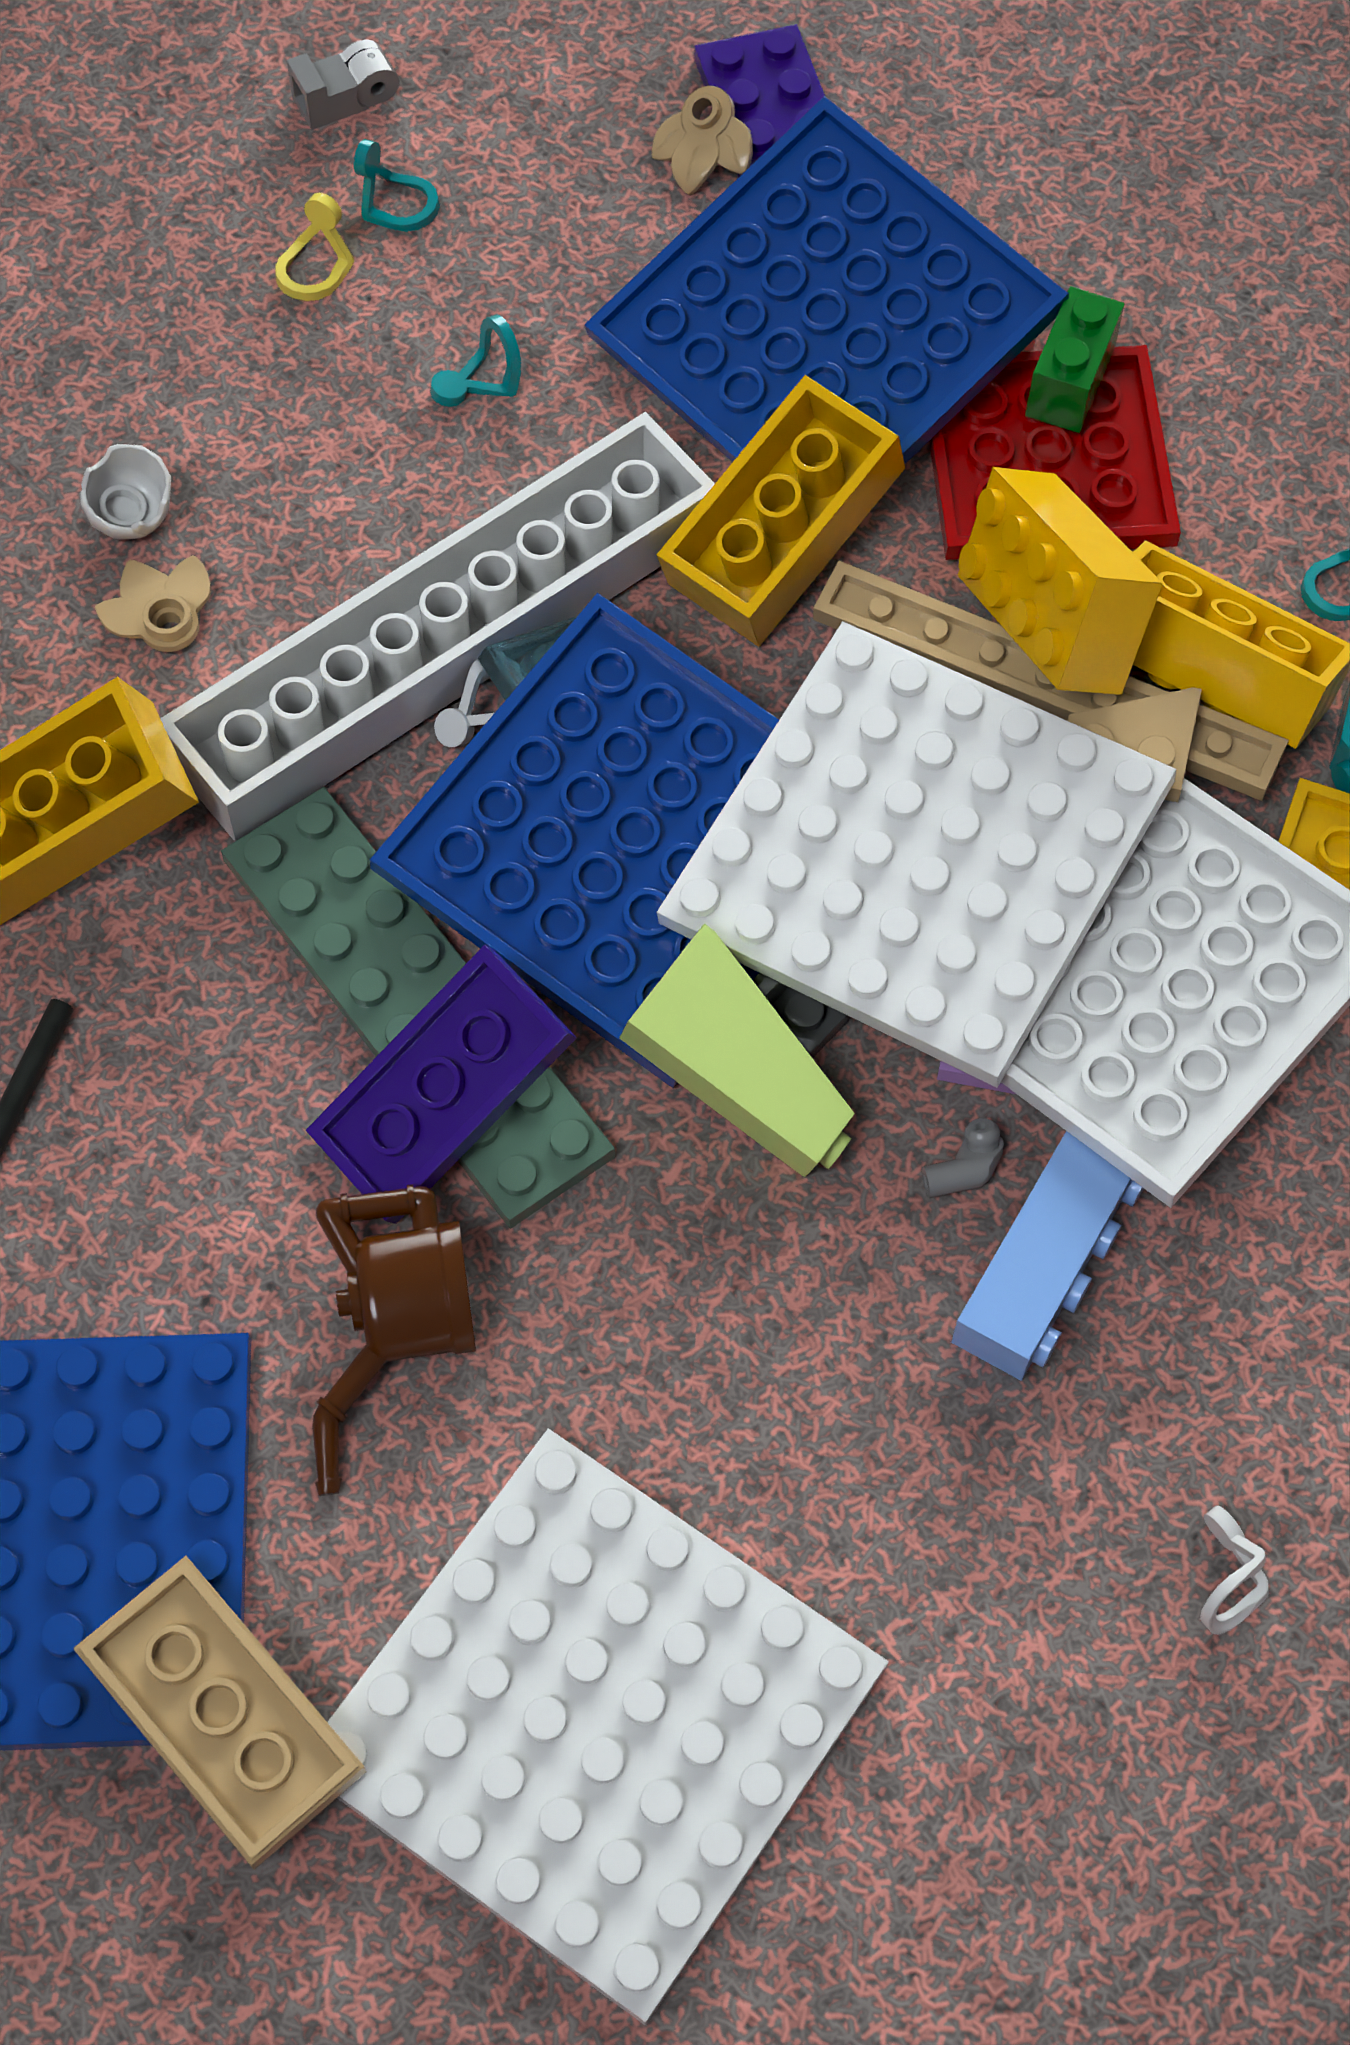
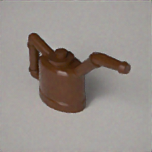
[312,1184,476,1496]

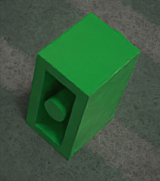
[1025,286,1125,433]

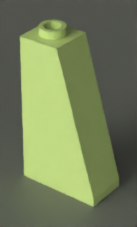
[619,923,855,1177]

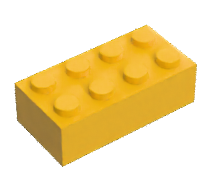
[656,375,905,647]
[957,467,1163,695]
[1133,541,1350,749]
[0,676,199,925]

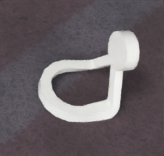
[434,658,527,747]
[1200,1505,1269,1635]

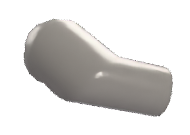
[921,1118,1004,1198]

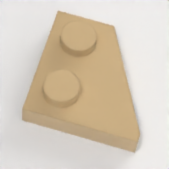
[1067,687,1202,803]

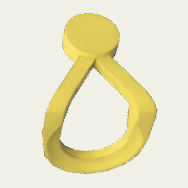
[275,192,354,301]

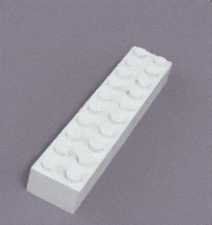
[160,411,715,841]

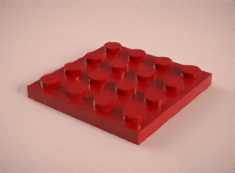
[929,345,1181,560]

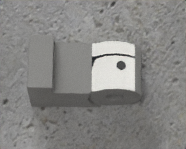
[286,40,400,131]

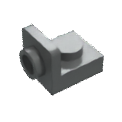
[753,973,848,1058]

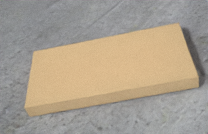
[73,1556,367,1870]

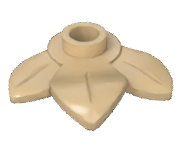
[652,86,753,195]
[95,555,211,652]

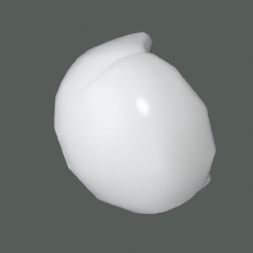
[80,444,171,540]

